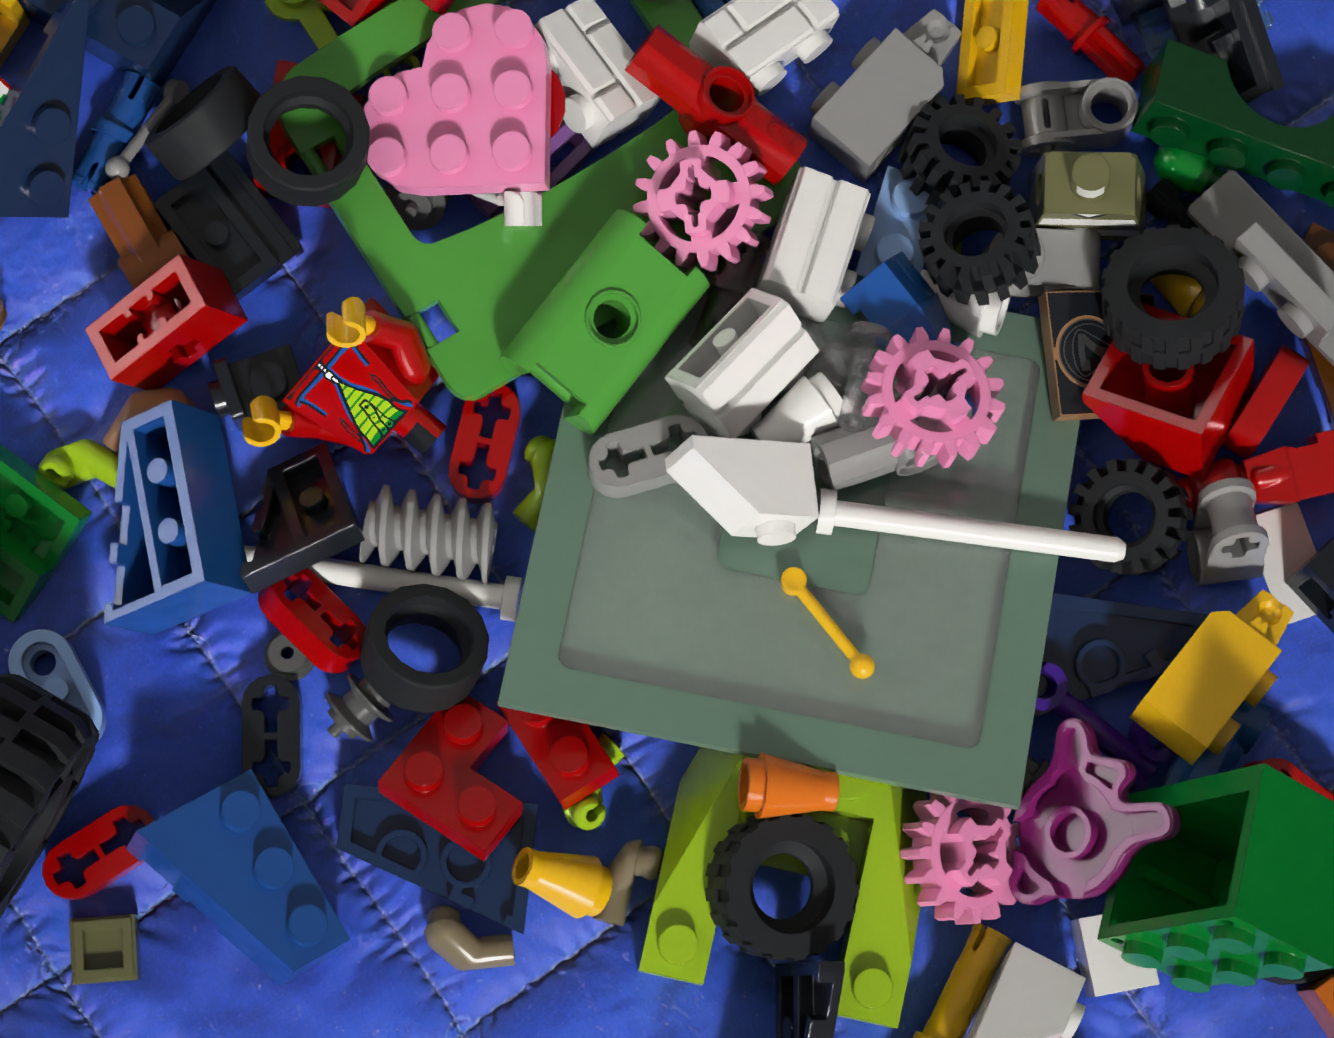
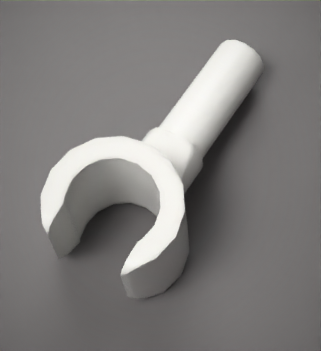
[472,191,542,226]

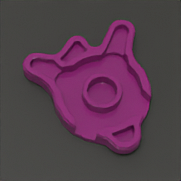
[1009,718,1181,905]

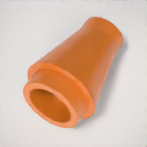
[738,752,839,819]

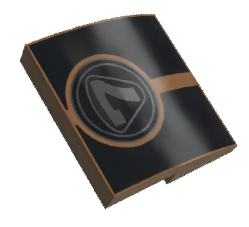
[1038,291,1155,421]

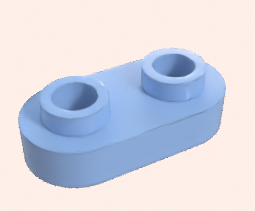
[8,629,107,741]

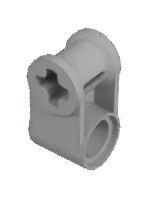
[1014,77,1138,158]
[981,227,1100,298]
[1187,477,1269,586]

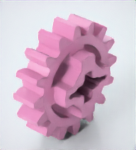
[633,130,774,272]
[860,327,1006,468]
[900,793,1020,925]

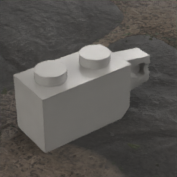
[809,9,962,183]

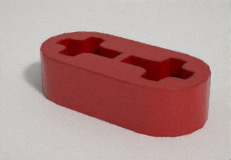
[1222,344,1310,460]
[449,385,521,504]
[257,568,366,674]
[42,805,157,900]

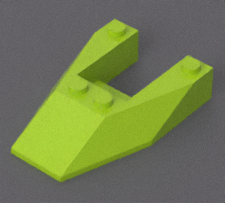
[638,747,927,1028]

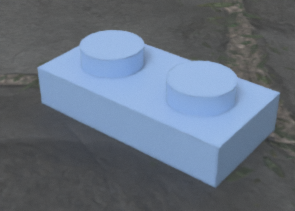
[855,166,942,285]

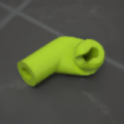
[512,435,556,533]

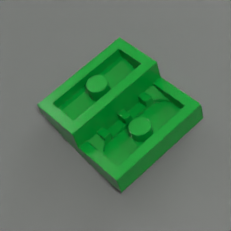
[0,443,92,623]

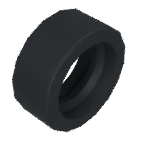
[144,66,261,181]
[246,76,370,207]
[360,584,489,713]

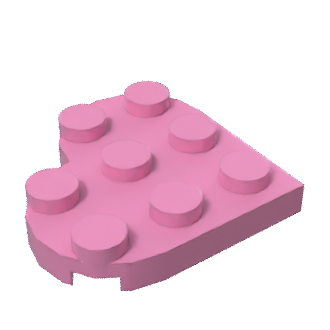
[363,3,552,196]

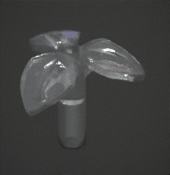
[803,321,900,432]

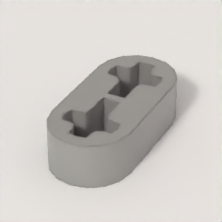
[588,415,707,498]

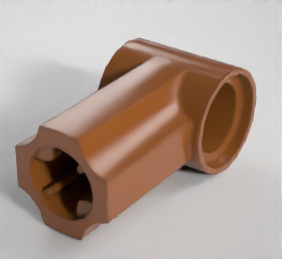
[88,174,188,290]

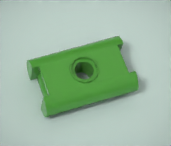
[499,209,710,435]

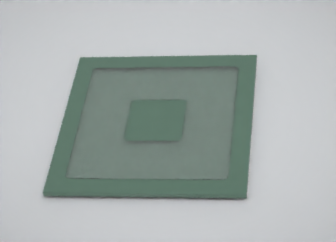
[498,257,1080,810]

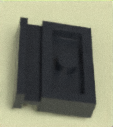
[153,150,304,301]

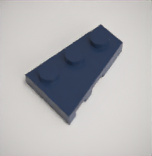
[336,783,539,935]

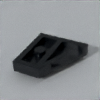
[240,442,365,594]
[775,961,845,1038]

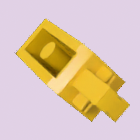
[1129,590,1294,765]

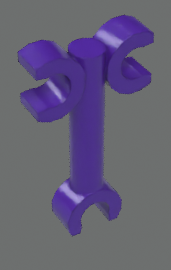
[1035,662,1176,795]

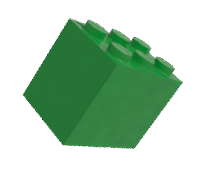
[1097,763,1334,993]

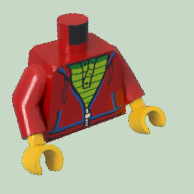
[241,296,447,455]

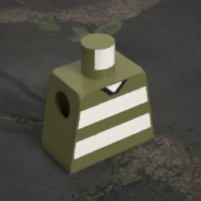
[1027,151,1147,241]

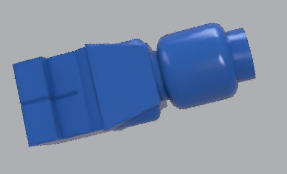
[840,251,974,407]

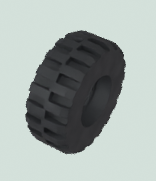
[0,674,99,918]

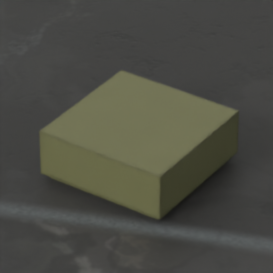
[69,914,141,985]

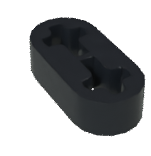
[242,675,304,800]

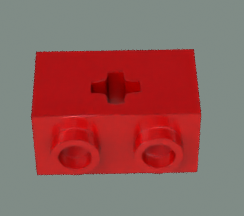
[85,254,248,390]

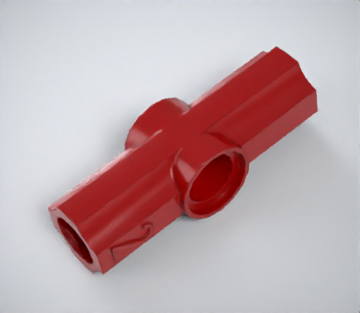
[625,25,808,186]

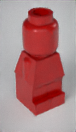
[1176,429,1334,515]

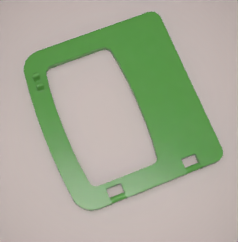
[278,0,802,401]

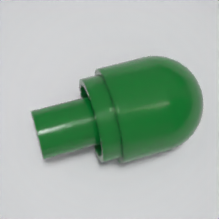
[1153,145,1228,196]

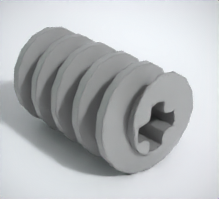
[359,484,498,584]

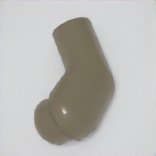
[592,839,663,926]
[424,905,515,971]

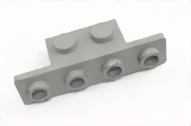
[1187,170,1334,367]

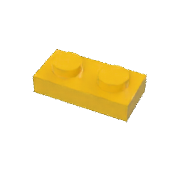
[956,0,1029,106]

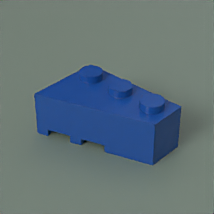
[103,399,252,635]
[125,769,350,986]

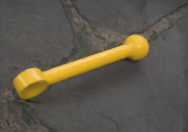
[780,567,875,679]

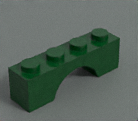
[1131,39,1334,209]

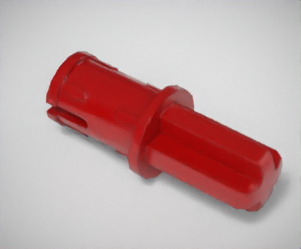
[1035,0,1146,86]

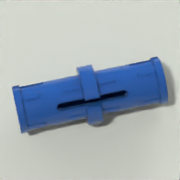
[72,71,162,196]

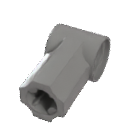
[811,395,939,491]

